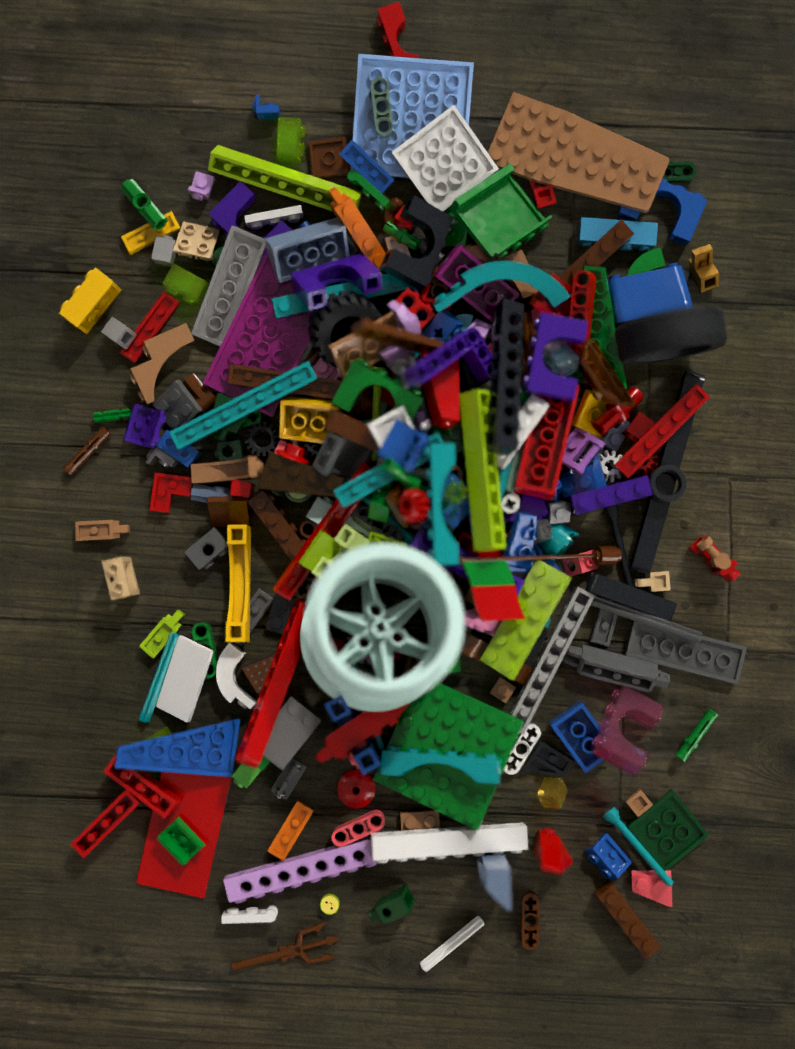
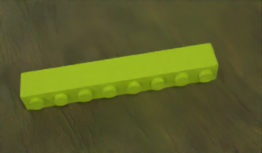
[208,145,362,211]
[459,389,506,552]

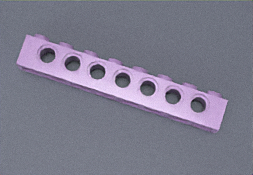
[223,836,377,904]

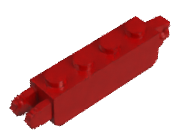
[316,703,410,763]

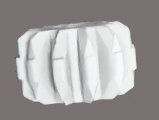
[599,450,622,483]

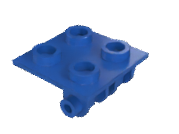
[377,419,430,473]

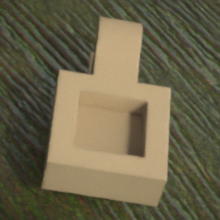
[634,571,670,592]

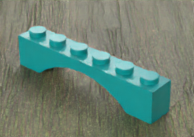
[425,443,459,565]
[381,747,501,784]

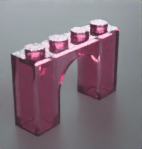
[592,686,665,777]

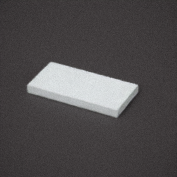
[156,636,214,722]

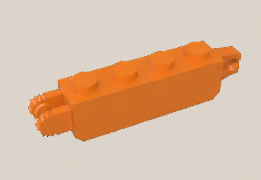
[328,187,385,275]

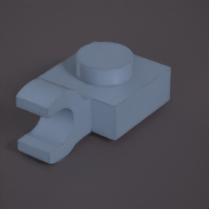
[600,420,630,452]

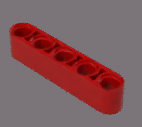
[565,270,596,367]

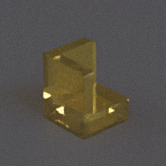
[537,777,568,809]

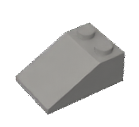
[263,697,321,770]

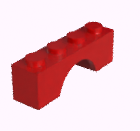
[375,2,419,58]

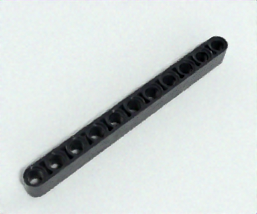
[629,370,705,575]

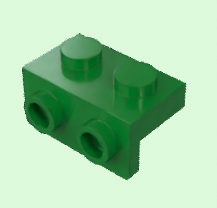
[157,817,205,866]

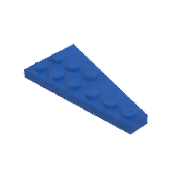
[115,718,240,777]

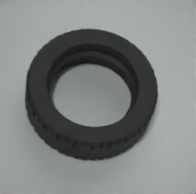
[615,306,728,365]

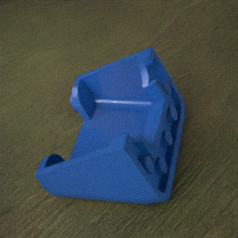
[608,263,693,327]

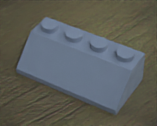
[265,218,350,283]
[477,852,511,910]

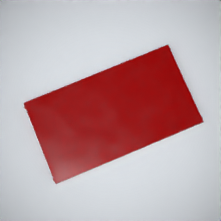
[136,772,232,898]

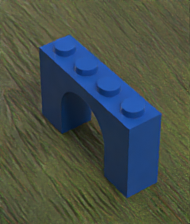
[616,178,708,246]
[325,695,382,775]

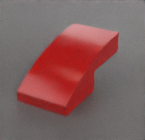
[528,180,556,208]

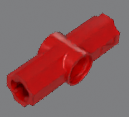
[592,387,644,435]

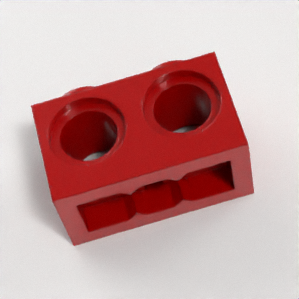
[395,288,436,332]

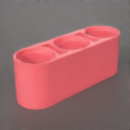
[332,810,385,847]

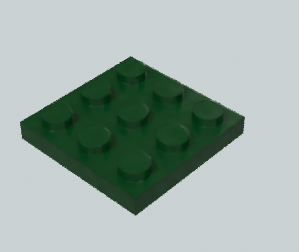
[627,789,710,871]

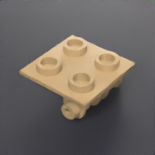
[173,221,220,262]

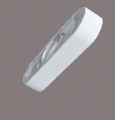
[504,723,541,775]

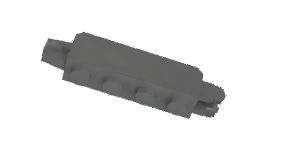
[563,645,670,692]

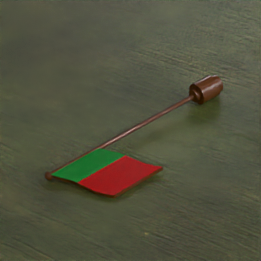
[459,546,622,621]

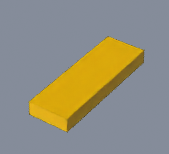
[121,211,181,255]

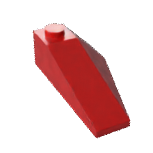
[533,827,573,874]

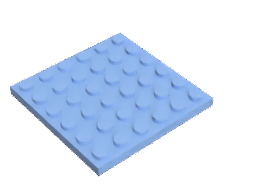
[351,54,474,178]

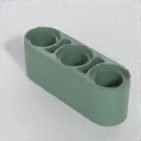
[371,77,393,138]

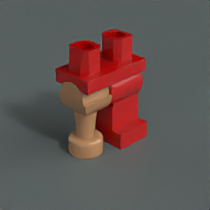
[688,535,741,582]

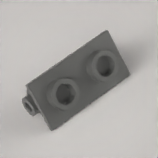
[271,758,307,800]

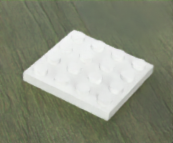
[392,105,499,211]

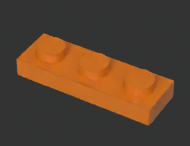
[267,800,314,861]

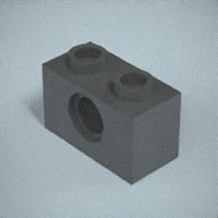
[185,527,229,570]

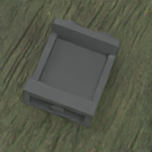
[313,431,373,478]

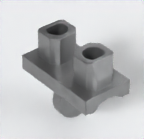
[392,351,424,390]

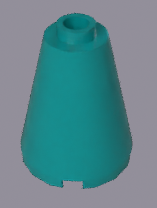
[539,518,579,562]

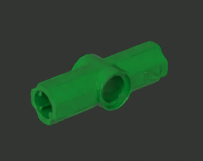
[120,179,168,231]

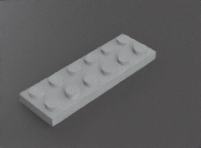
[191,225,266,346]

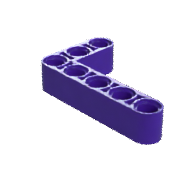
[404,328,492,386]

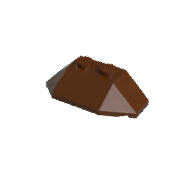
[579,340,635,407]

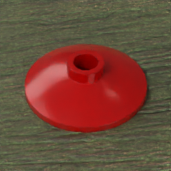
[337,769,376,808]

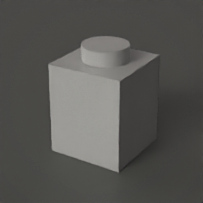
[151,235,176,267]
[101,317,137,350]

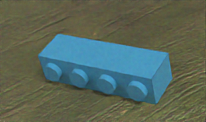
[577,217,658,253]

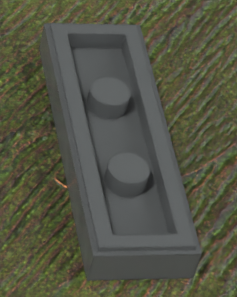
[236,588,274,646]
[590,608,618,647]

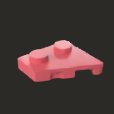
[632,870,672,907]

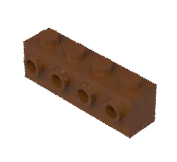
[248,490,306,561]

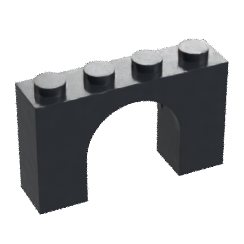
[379,195,453,290]

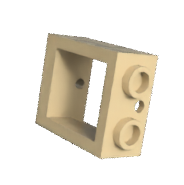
[102,557,140,600]

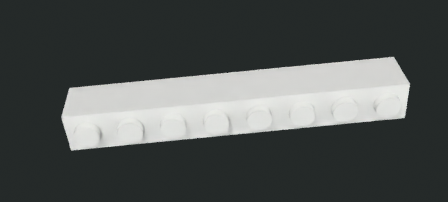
[370,822,528,863]

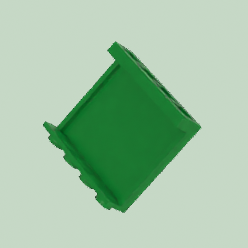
[449,163,552,262]

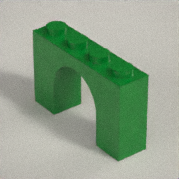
[332,358,425,422]

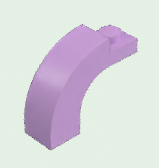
[379,300,421,372]

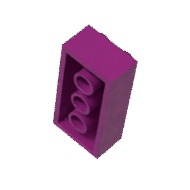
[434,244,520,323]

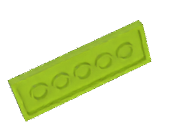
[480,560,572,680]

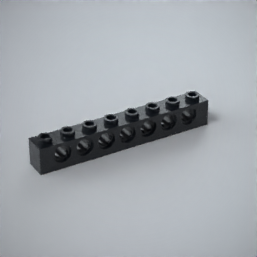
[486,298,525,456]

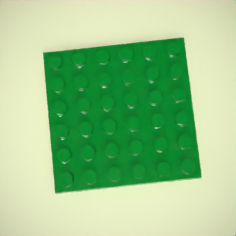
[373,682,525,831]

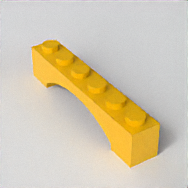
[226,525,251,642]

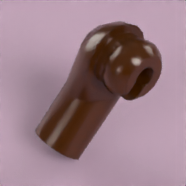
[383,198,403,224]

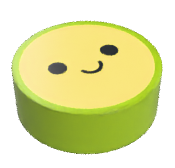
[320,893,340,915]

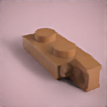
[75,520,130,541]

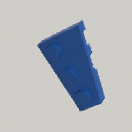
[503,512,537,573]

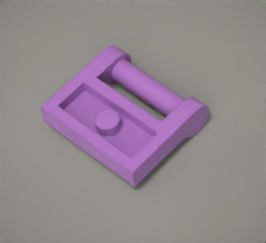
[562,427,605,475]

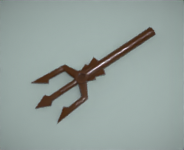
[232,921,340,971]

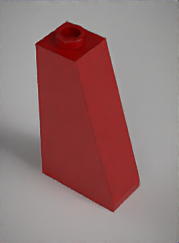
[415,349,460,429]

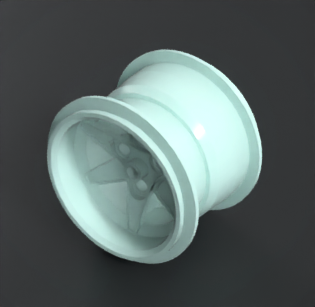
[300,543,464,712]

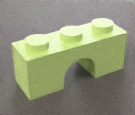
[312,524,370,578]

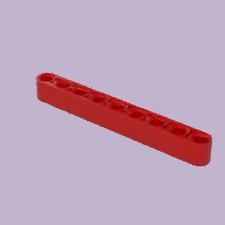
[236,598,308,769]

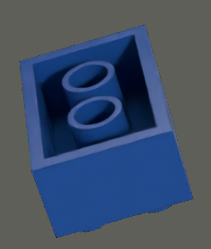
[549,700,617,773]

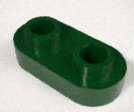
[663,161,697,183]

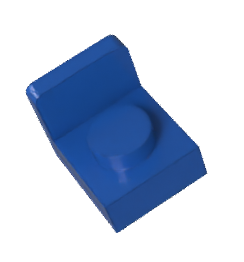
[252,95,281,120]

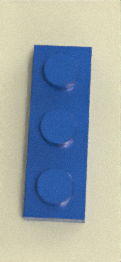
[339,140,395,194]

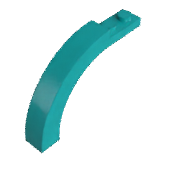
[433,261,570,312]

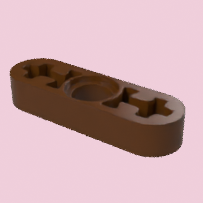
[521,891,539,950]

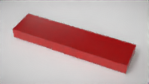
[119,291,180,364]

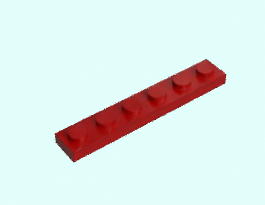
[613,383,710,479]

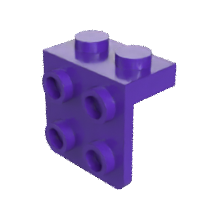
[123,403,166,448]

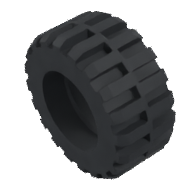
[308,291,382,368]

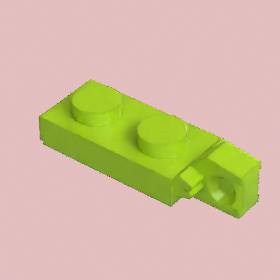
[139,610,185,659]

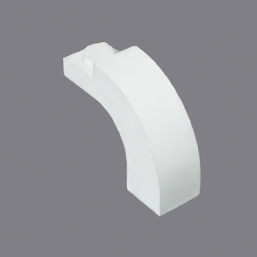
[216,642,257,709]

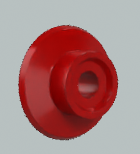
[276,443,308,464]

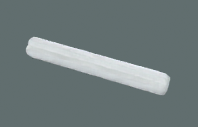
[420,916,484,972]

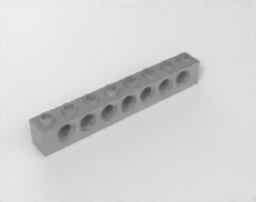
[509,586,595,734]

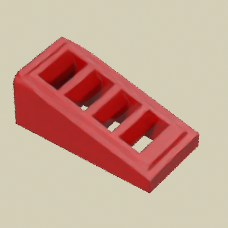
[230,479,256,497]

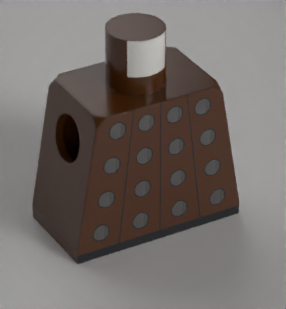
[241,652,276,693]

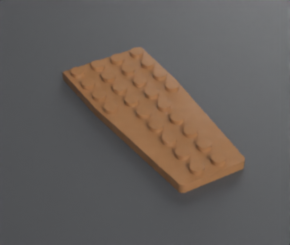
[488,92,669,213]

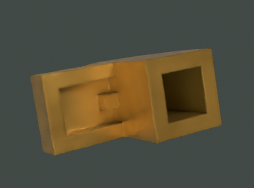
[688,244,719,292]

